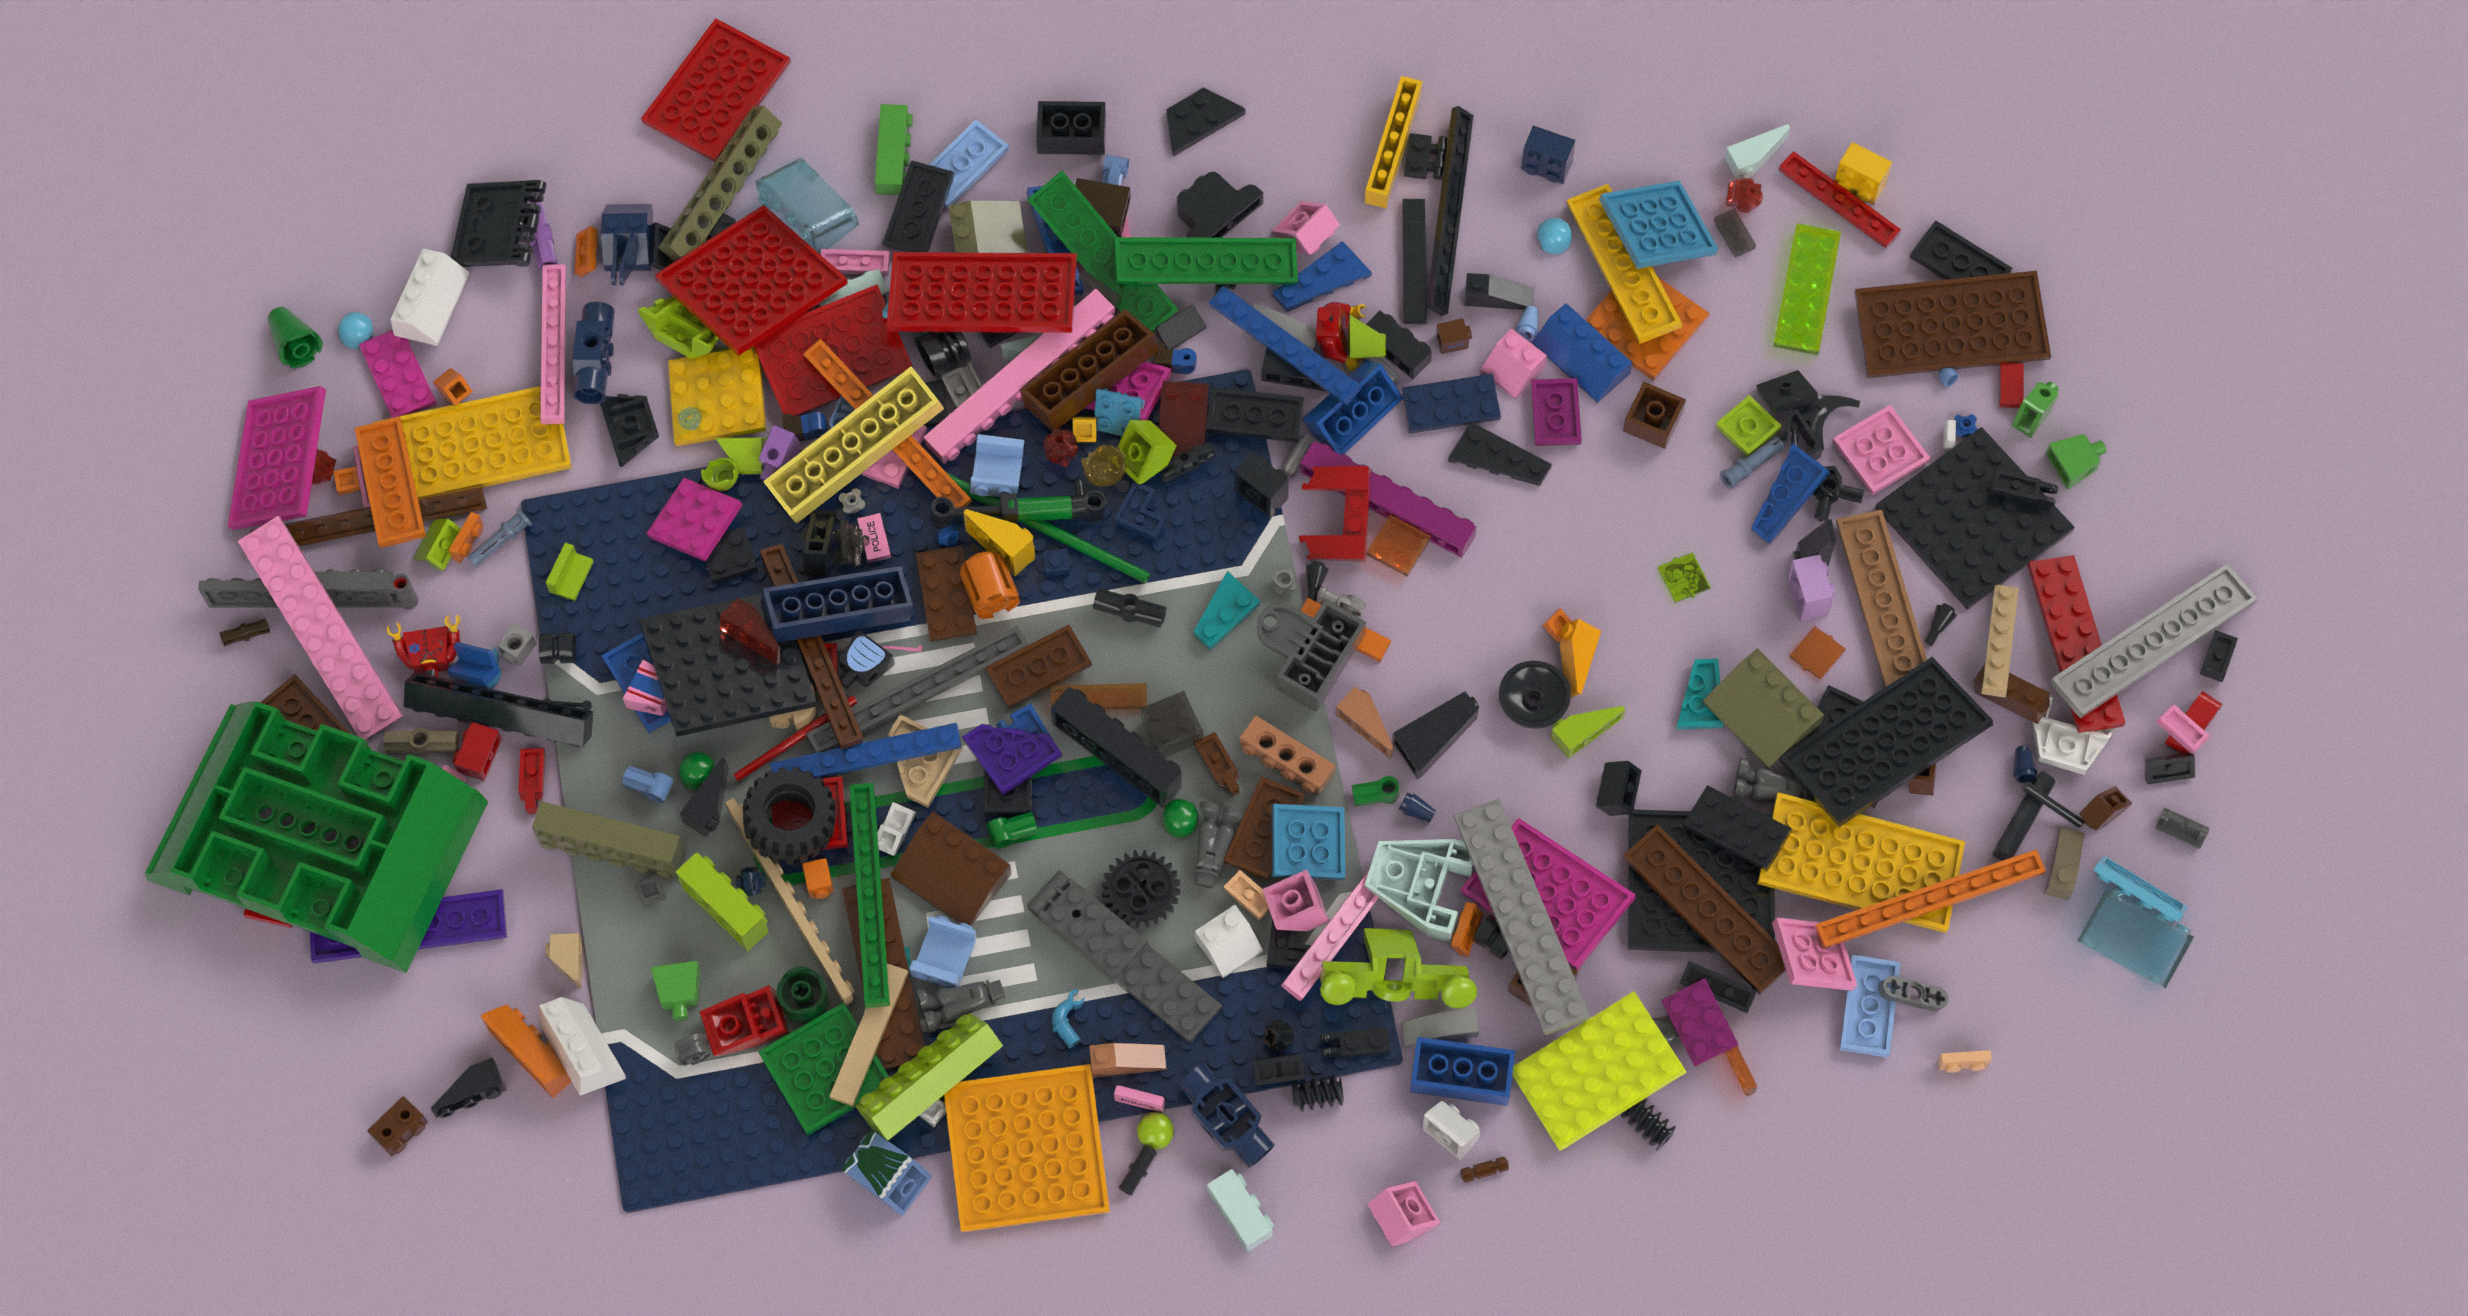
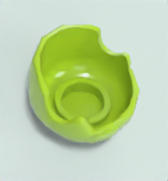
[701,458,739,492]
[1137,1112,1174,1150]

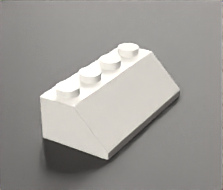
[390,248,470,346]
[539,997,626,1096]

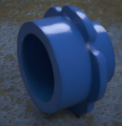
[938,525,959,547]

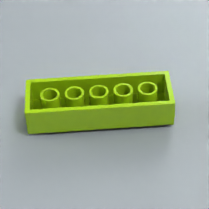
[855,1013,1003,1141]

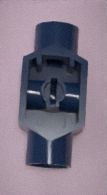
[572,302,615,405]
[1178,1063,1275,1168]

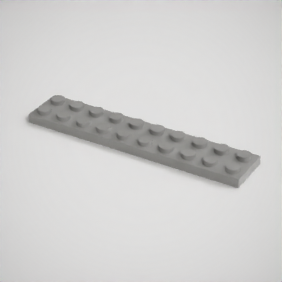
[2049,564,2258,718]
[1454,799,1591,1036]

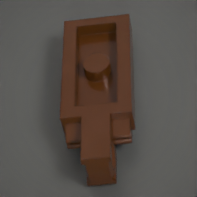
[1194,732,1240,797]

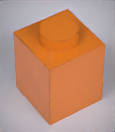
[433,368,473,406]
[802,858,834,899]

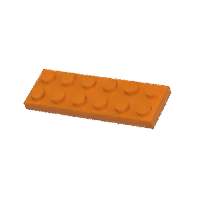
[354,417,426,548]

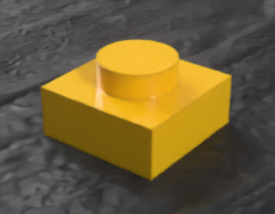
[1073,417,1096,442]

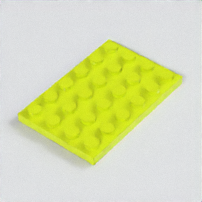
[1512,991,1687,1151]

